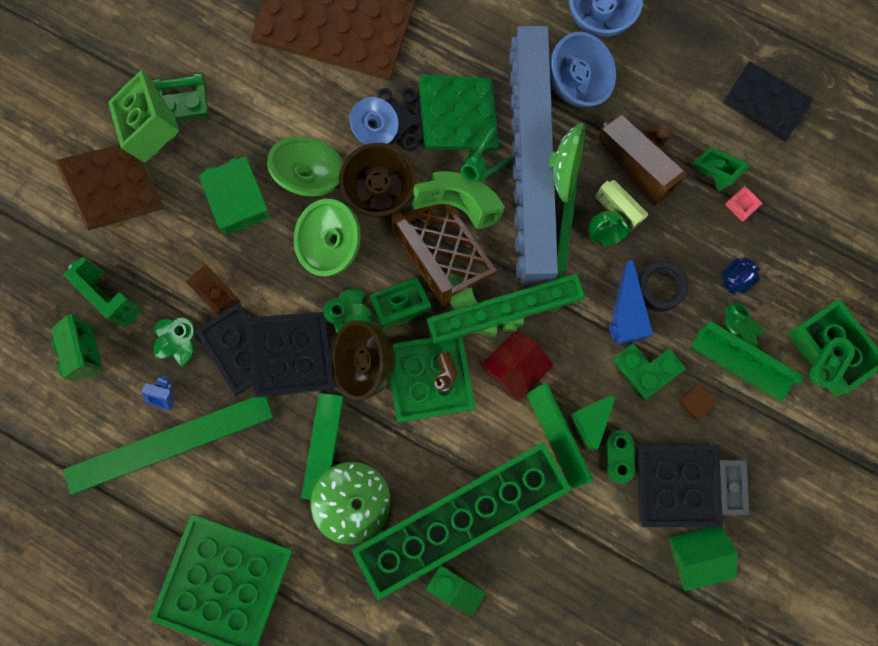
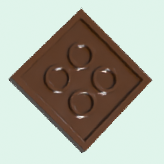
[56,145,163,231]

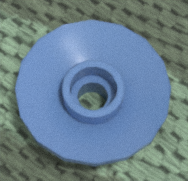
[349,97,399,145]

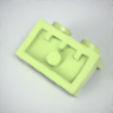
[595,180,648,232]

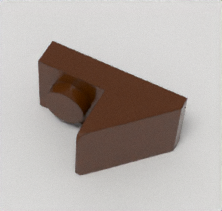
[186,264,241,315]

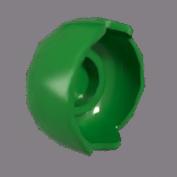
[587,211,629,247]

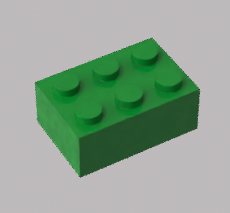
[786,298,878,397]

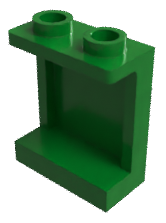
[198,156,272,236]
[64,257,144,328]

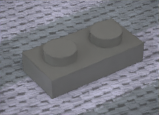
[719,460,749,515]

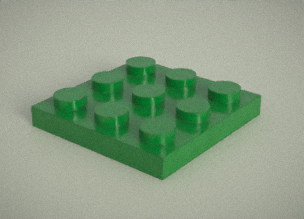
[419,74,499,151]
[390,337,476,423]

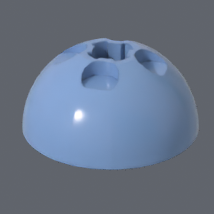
[569,0,643,38]
[549,32,616,107]

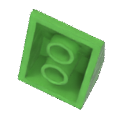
[108,70,179,163]

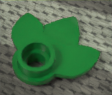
[323,289,374,334]
[725,302,765,347]
[152,318,196,367]

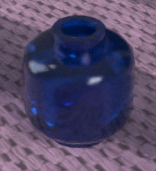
[721,257,760,295]

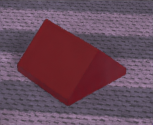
[480,330,554,402]

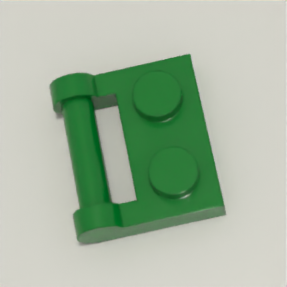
[152,72,209,121]

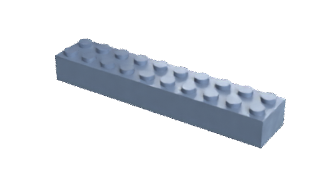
[509,26,558,286]

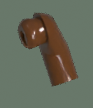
[434,351,458,391]

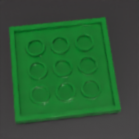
[149,514,294,646]

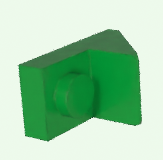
[693,147,750,191]

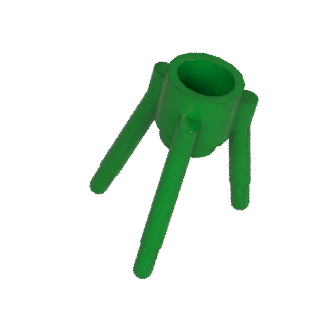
[460,127,513,182]

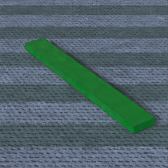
[63,397,274,495]

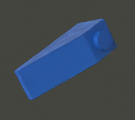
[609,260,653,346]

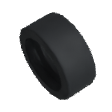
[638,261,688,312]

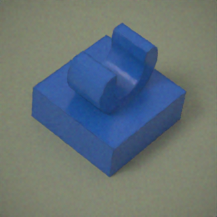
[141,376,175,411]

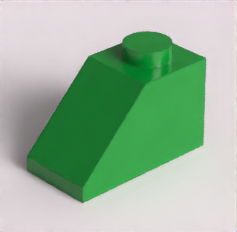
[426,564,486,616]

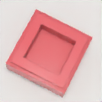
[725,186,763,222]

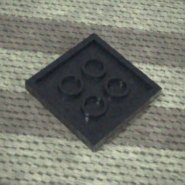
[244,312,334,398]
[636,445,723,527]

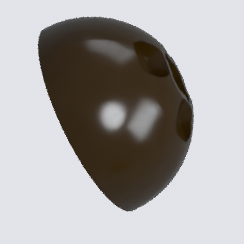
[339,143,416,218]
[332,320,396,401]

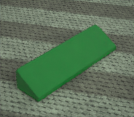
[527,383,593,489]
[301,393,345,500]

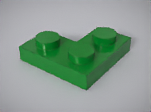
[612,343,686,401]

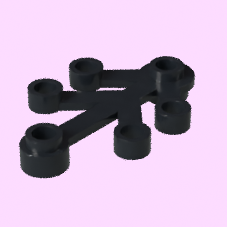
[368,87,424,152]

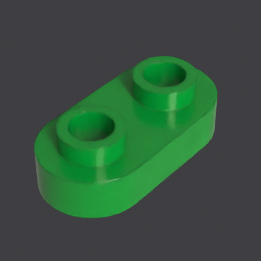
[810,337,855,388]
[605,430,635,484]

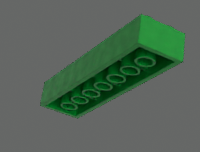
[351,442,571,601]

